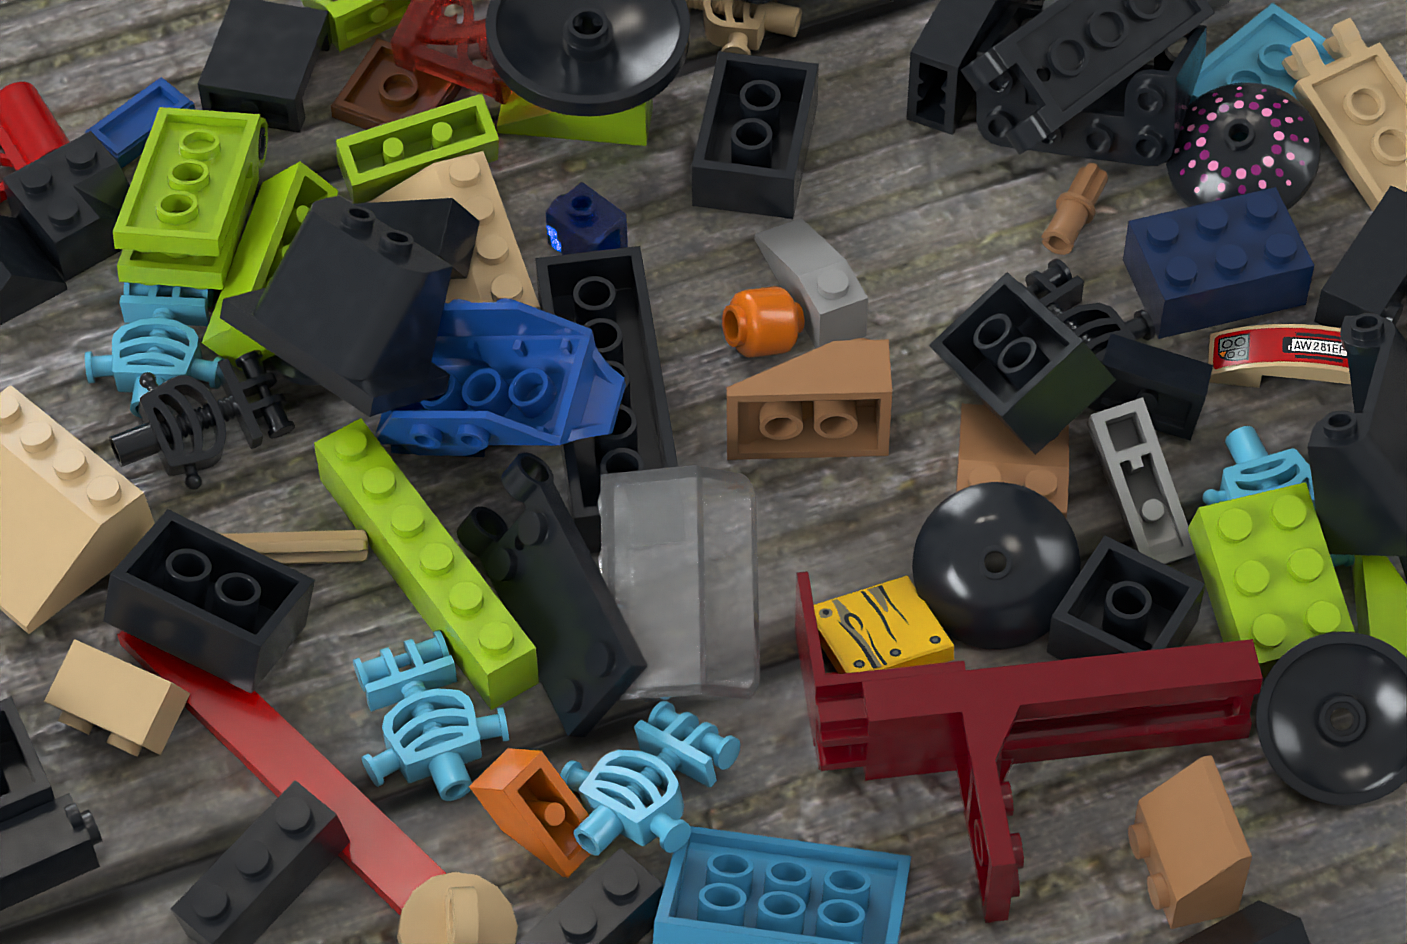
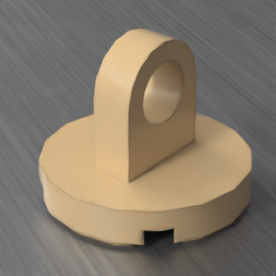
[397,872,518,944]

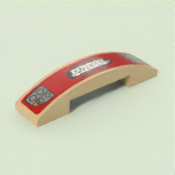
[1207,324,1351,388]

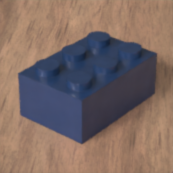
[1123,187,1314,339]

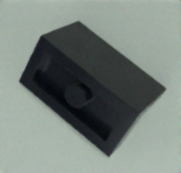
[1088,333,1213,441]

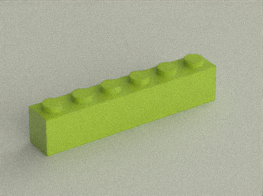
[314,418,539,710]

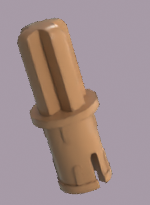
[1041,163,1108,255]

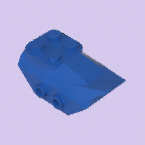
[375,298,626,456]

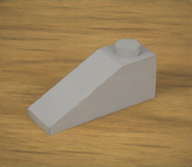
[755,218,868,348]
[1086,397,1195,564]

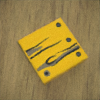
[814,576,954,674]

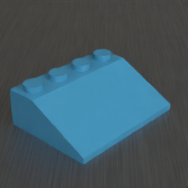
[653,826,911,944]

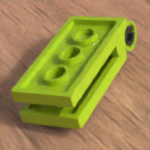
[113,107,268,290]

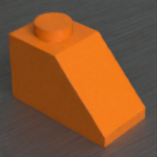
[469,748,591,878]

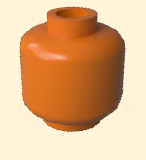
[722,286,805,358]

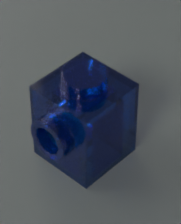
[546,182,628,255]

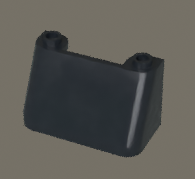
[1307,313,1407,556]

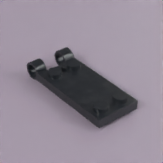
[961,0,1215,155]
[457,452,648,737]

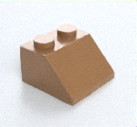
[1128,755,1252,929]

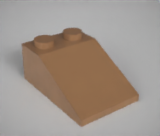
[726,338,892,460]
[956,403,1069,519]

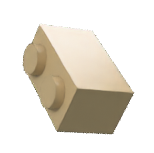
[44,639,190,757]

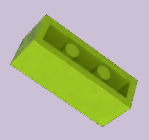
[336,93,499,204]

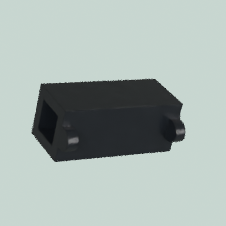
[0,793,103,911]

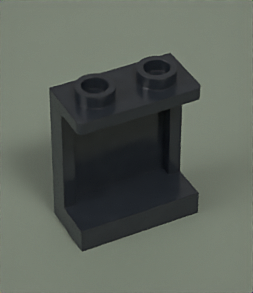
[198,0,332,133]

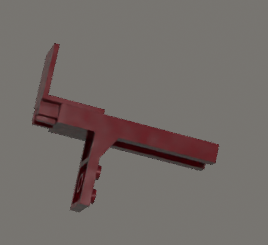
[795,571,1263,923]

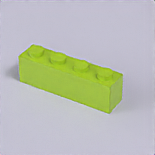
[202,161,339,371]

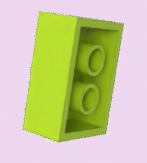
[1188,482,1355,678]

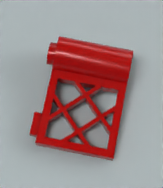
[0,82,70,203]

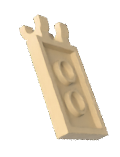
[1281,18,1407,212]

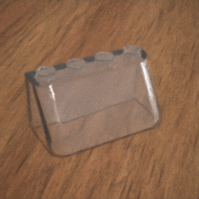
[598,465,760,702]

